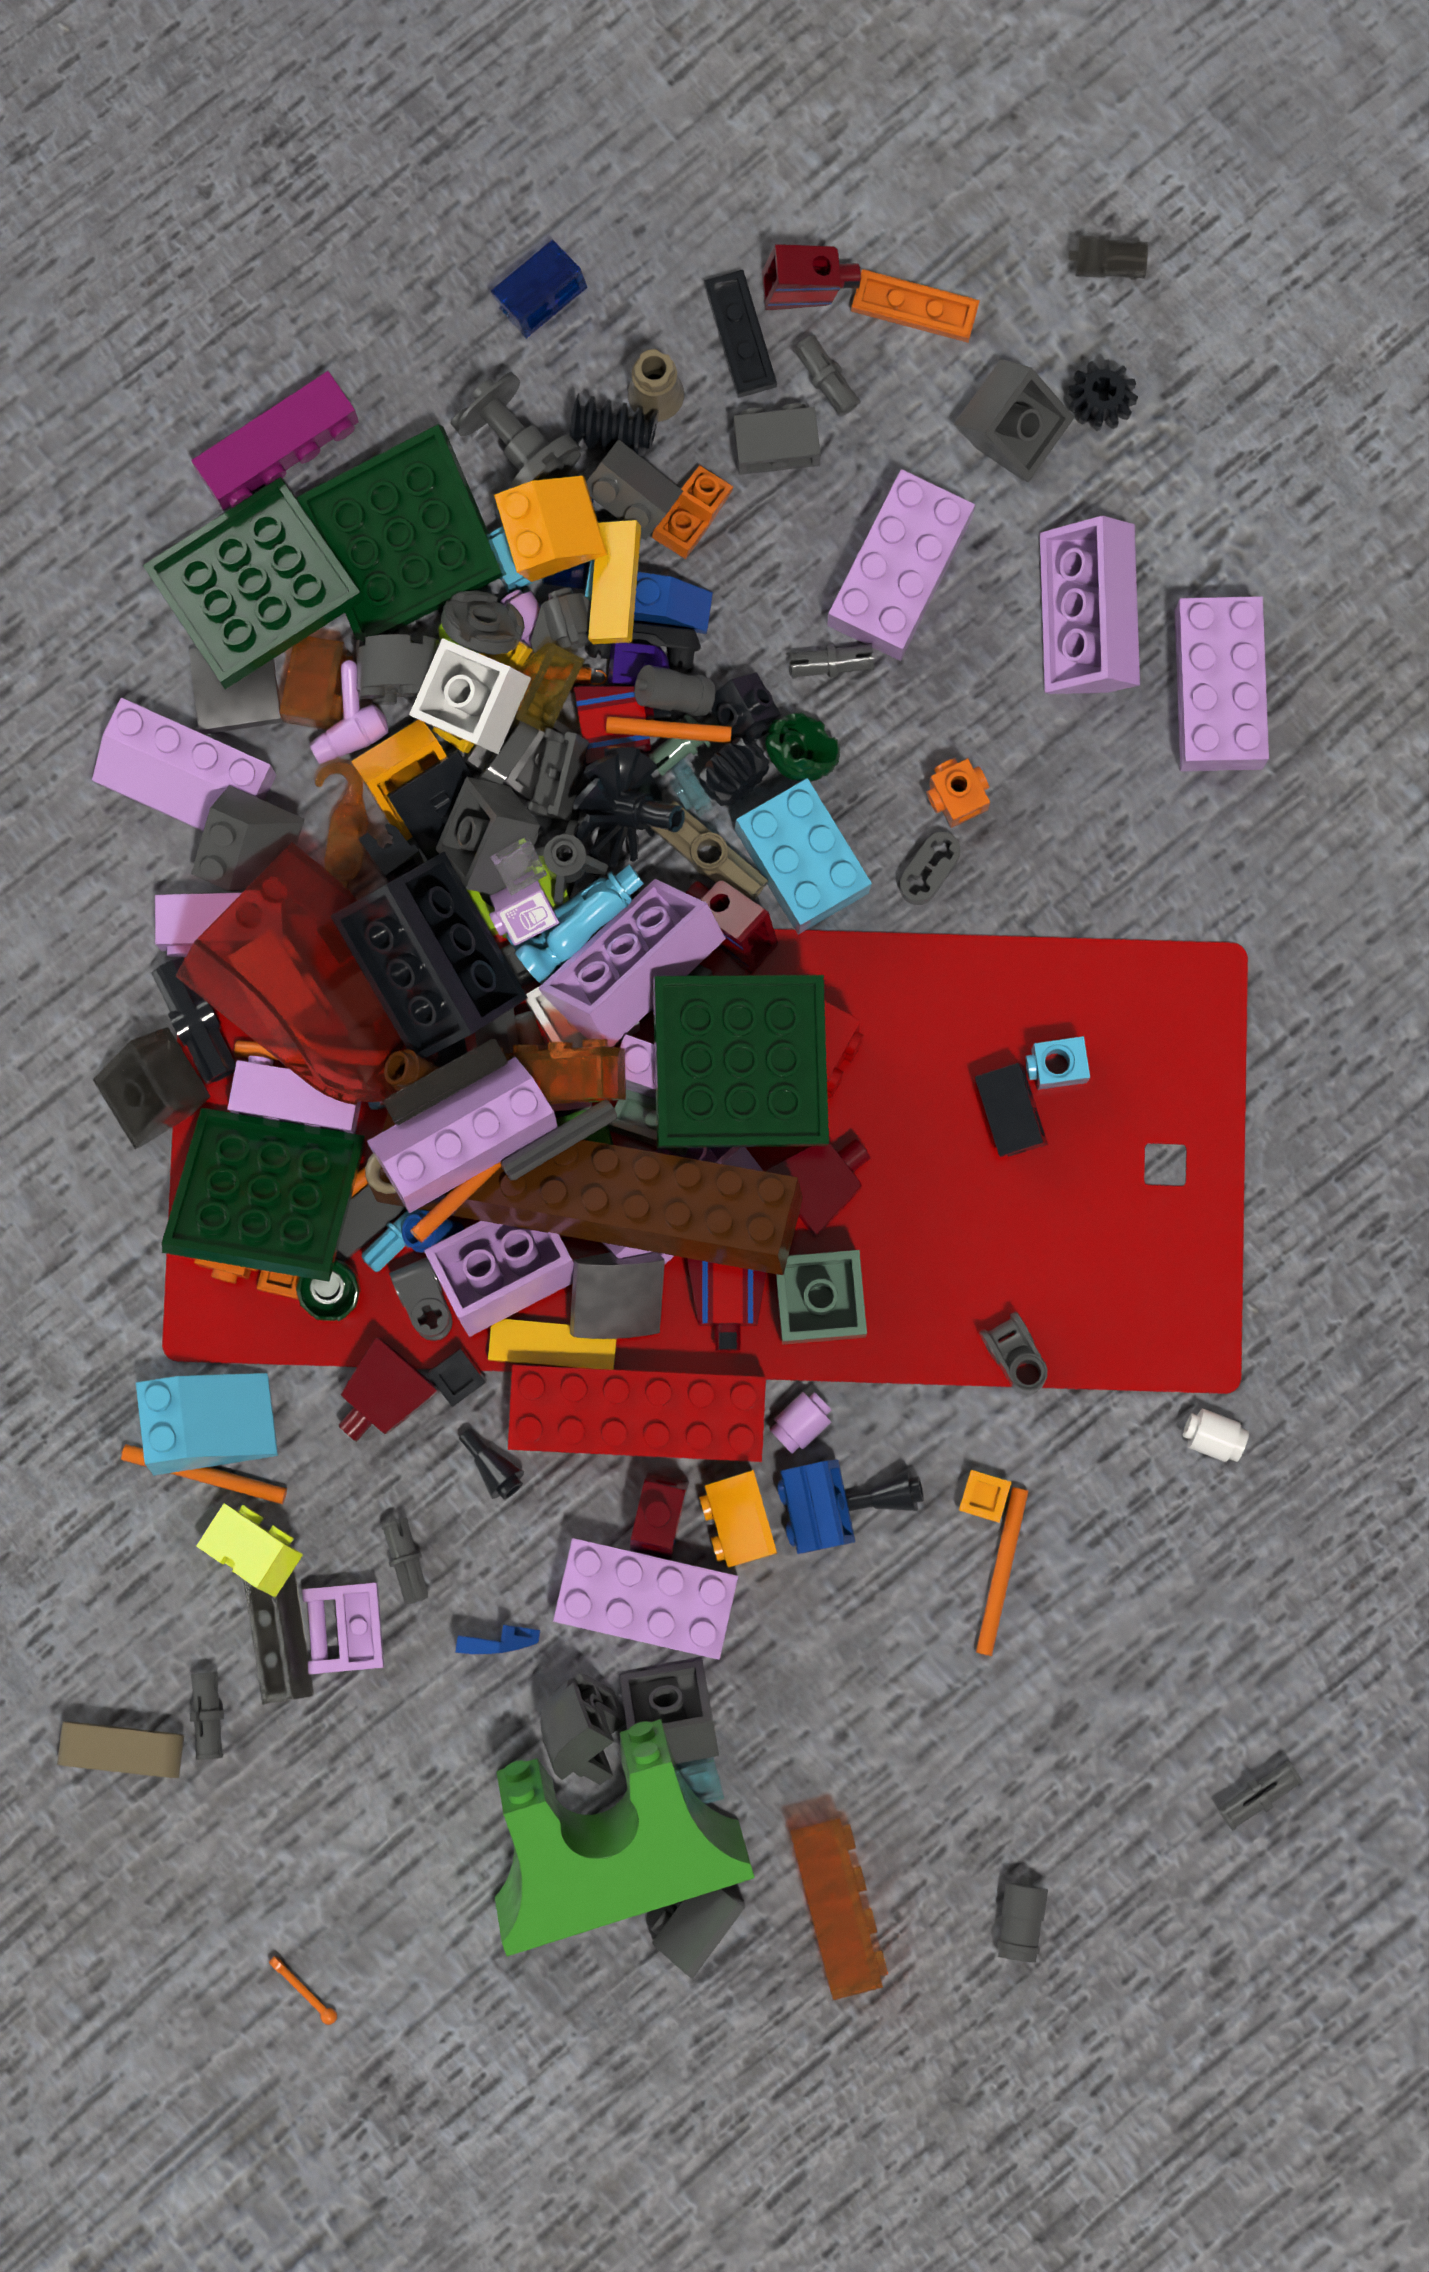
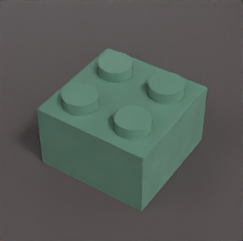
[776,1250,867,1345]

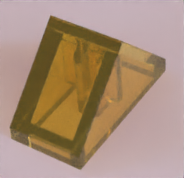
[514,642,585,733]

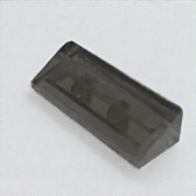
[383,1038,508,1126]
[243,1571,314,1705]

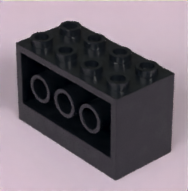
[331,852,528,1058]

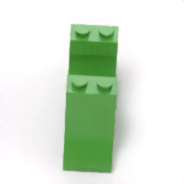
[495,1719,755,1956]

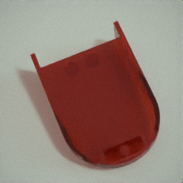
[176,842,439,1105]

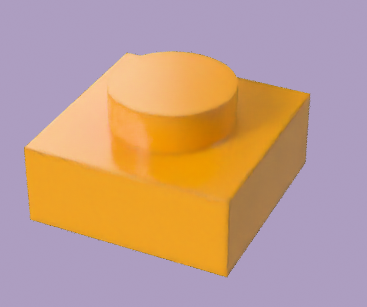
[958,1470,1011,1523]

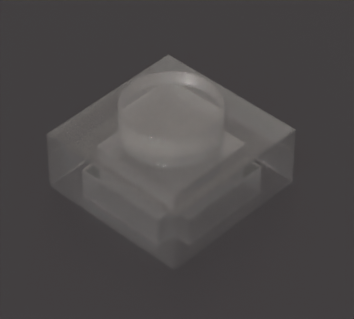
[490,836,547,896]

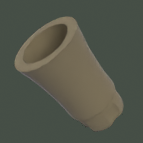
[628,349,684,422]

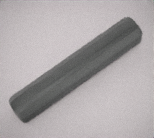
[501,1100,617,1180]

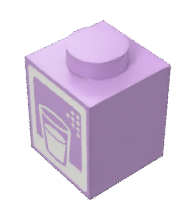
[489,873,559,946]

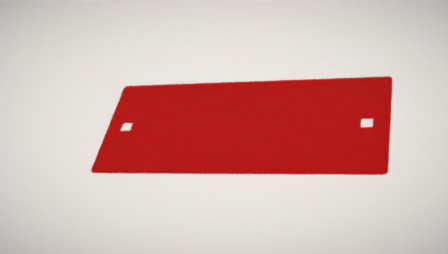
[162,915,1248,1394]

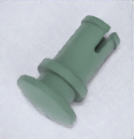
[646,714,712,776]

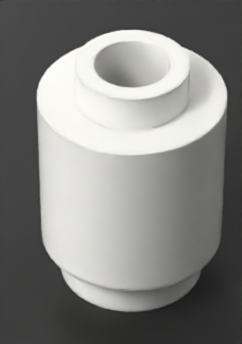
[1183,1408,1249,1462]

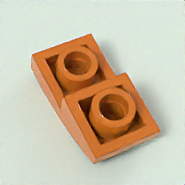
[651,465,733,559]

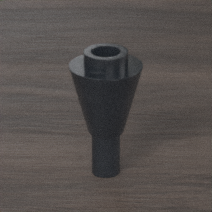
[459,1428,524,1499]
[846,1470,924,1511]

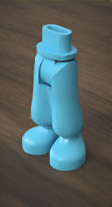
[505,864,644,985]

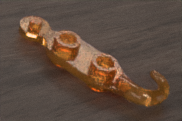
[315,762,368,914]

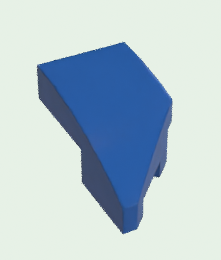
[455,1625,540,1654]

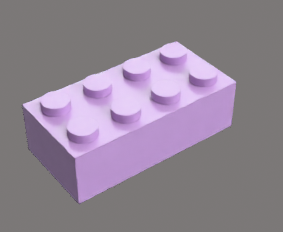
[827,469,975,661]
[1175,596,1269,771]
[553,1538,738,1660]

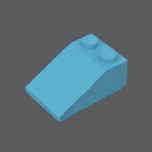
[136,1373,278,1476]

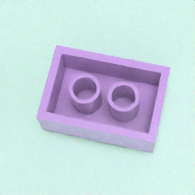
[424,1221,574,1337]

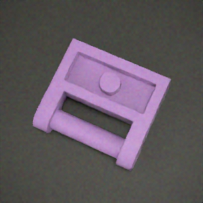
[302,1583,385,1674]

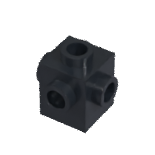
[711,672,781,742]

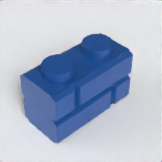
[778,1459,855,1554]

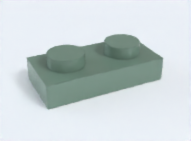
[608,1089,688,1155]

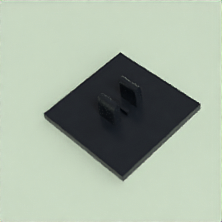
[387,750,474,860]

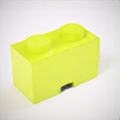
[196,1503,303,1598]

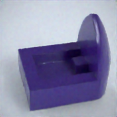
[608,643,670,687]

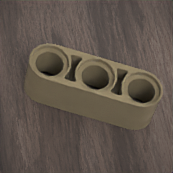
[57,1721,184,1778]

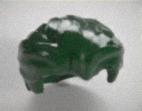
[766,713,840,782]

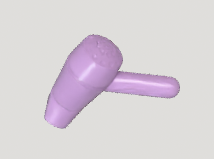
[310,660,388,764]

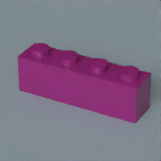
[191,371,359,511]

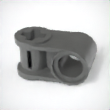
[389,1257,453,1341]
[979,1311,1048,1395]

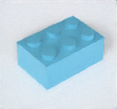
[734,778,872,934]

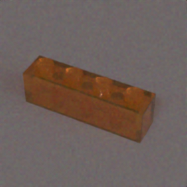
[462,1039,626,1105]
[790,1816,888,2000]

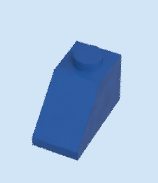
[634,572,713,634]

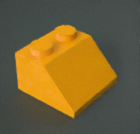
[494,476,608,582]
[351,720,446,841]
[699,1470,777,1568]

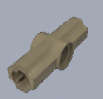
[651,801,768,901]

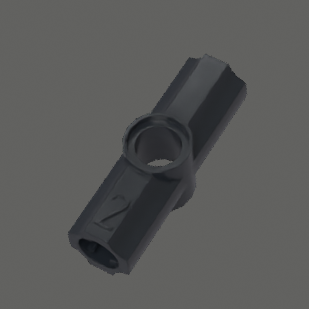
[151,957,236,1085]

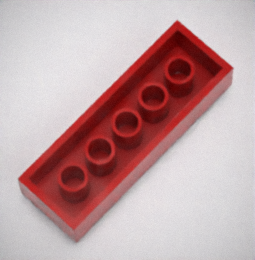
[508,1365,766,1462]

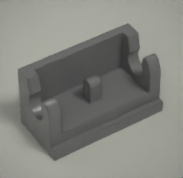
[527,728,589,822]

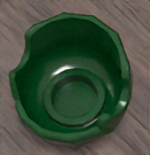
[296,1259,361,1321]

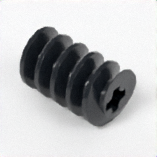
[569,393,659,458]

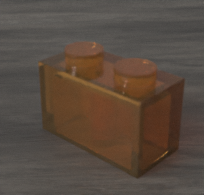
[280,636,353,730]

